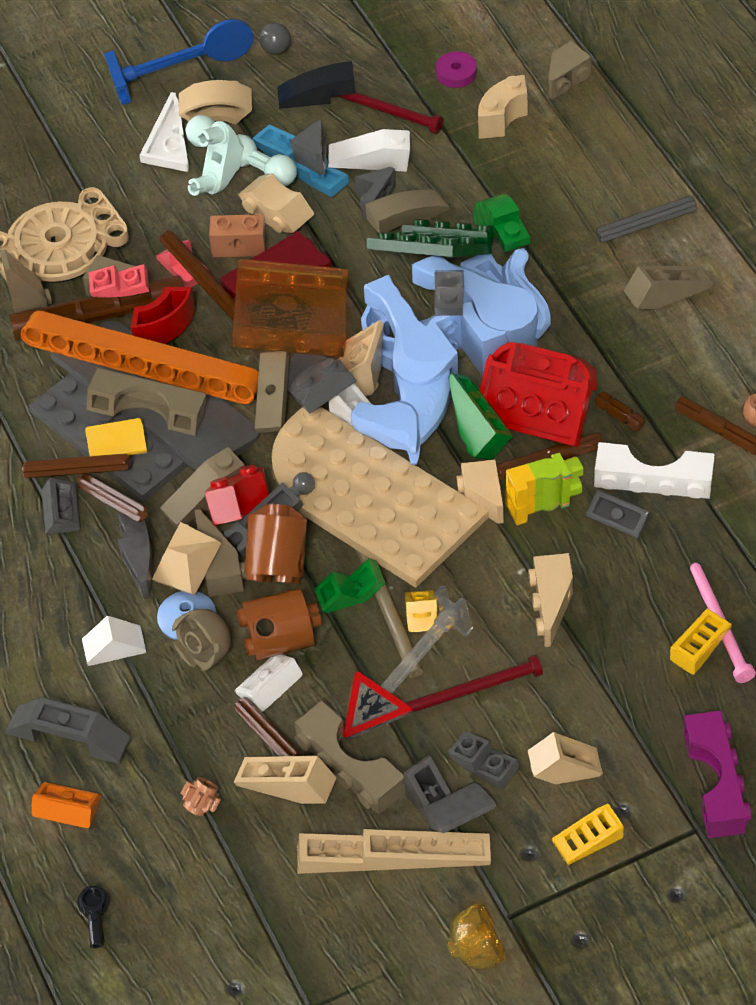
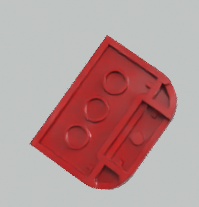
[479,342,597,447]

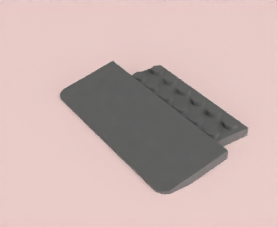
[28,321,260,502]

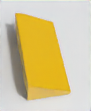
[85,418,147,456]

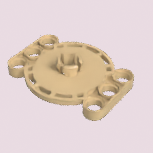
[0,187,129,282]

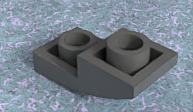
[448,731,520,789]

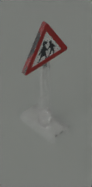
[343,585,473,740]

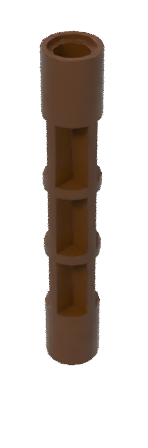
[9,275,183,341]

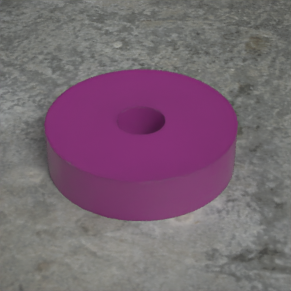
[436,51,477,88]

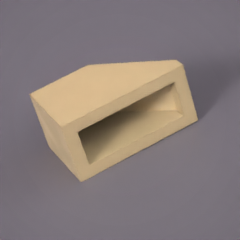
[456,459,504,523]
[528,732,603,784]

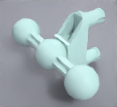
[185,115,297,196]

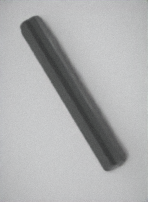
[596,196,697,242]

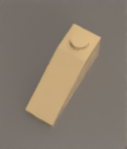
[234,756,336,804]

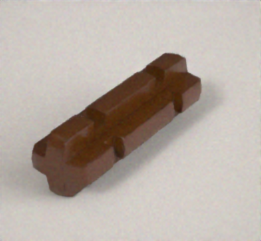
[595,391,645,431]

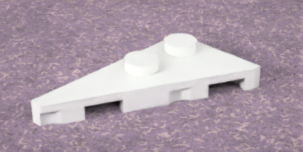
[140,92,189,172]

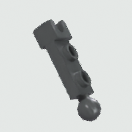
[224,472,315,559]

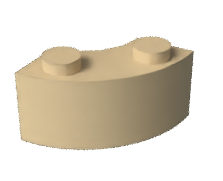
[478,75,528,139]
[179,80,252,125]
[238,173,315,233]

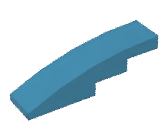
[252,124,350,197]

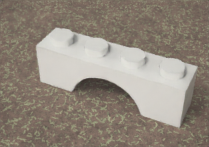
[594,442,714,499]

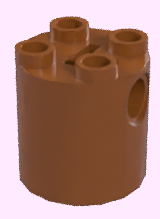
[244,504,307,584]
[236,588,322,661]

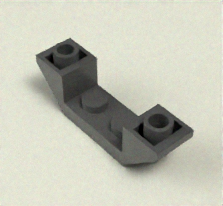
[6,697,131,765]

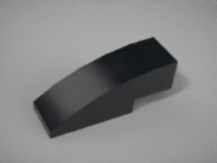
[277,61,355,109]

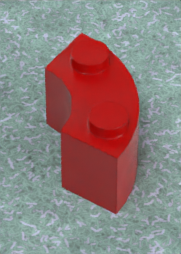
[131,287,195,344]
[205,465,271,526]

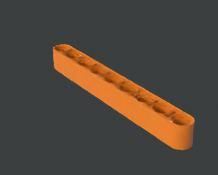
[21,311,259,404]

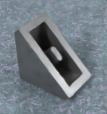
[403,756,451,819]

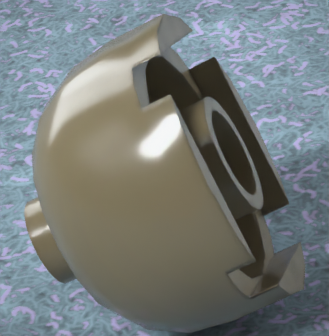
[172,609,231,671]

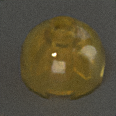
[446,903,506,970]

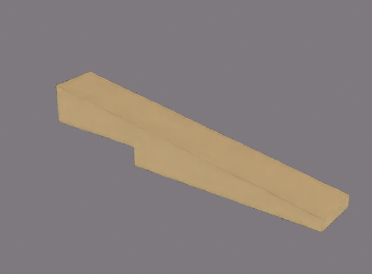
[297,829,491,874]

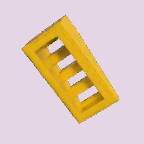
[670,608,732,675]
[552,803,624,865]

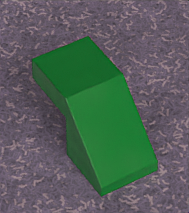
[314,558,386,613]

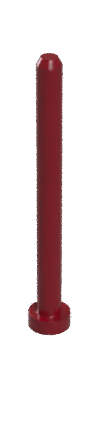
[337,92,443,134]
[405,655,543,715]

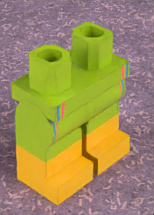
[505,453,583,526]

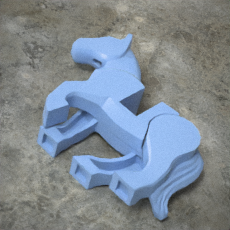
[351,248,551,465]

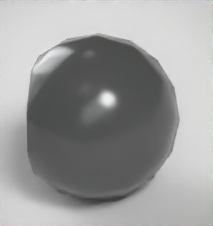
[259,23,291,55]

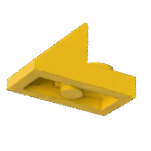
[405,590,438,632]

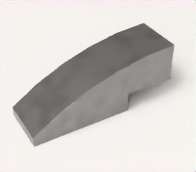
[117,513,153,599]

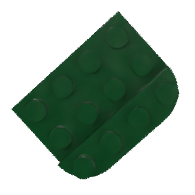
[367,219,493,257]

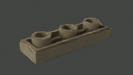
[255,350,290,433]

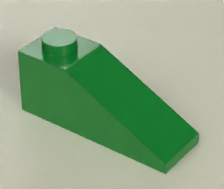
[448,373,513,460]

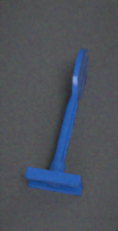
[104,19,253,105]

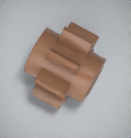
[180,777,221,816]

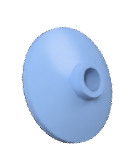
[157,591,216,640]

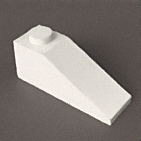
[328,129,410,172]

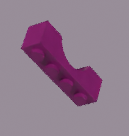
[683,710,751,839]

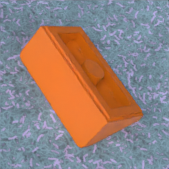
[31,782,102,828]

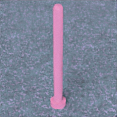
[690,563,756,683]

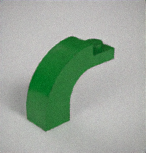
[473,194,530,252]

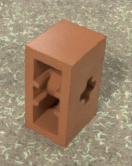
[209,214,267,257]

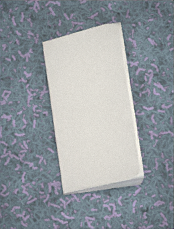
[235,654,302,712]

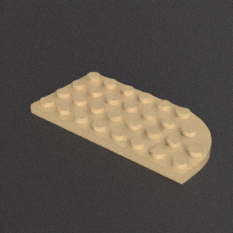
[272,407,489,588]

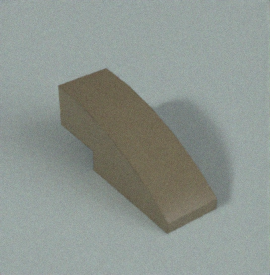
[365,189,449,233]

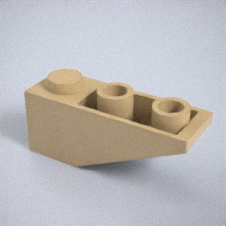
[528,553,573,647]

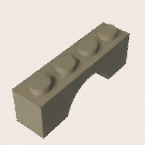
[86,368,206,436]
[294,701,405,815]

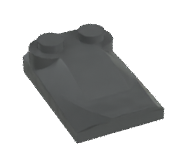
[287,347,357,414]

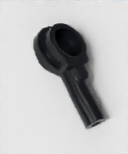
[77,886,109,949]

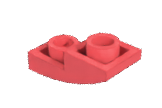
[89,264,149,297]

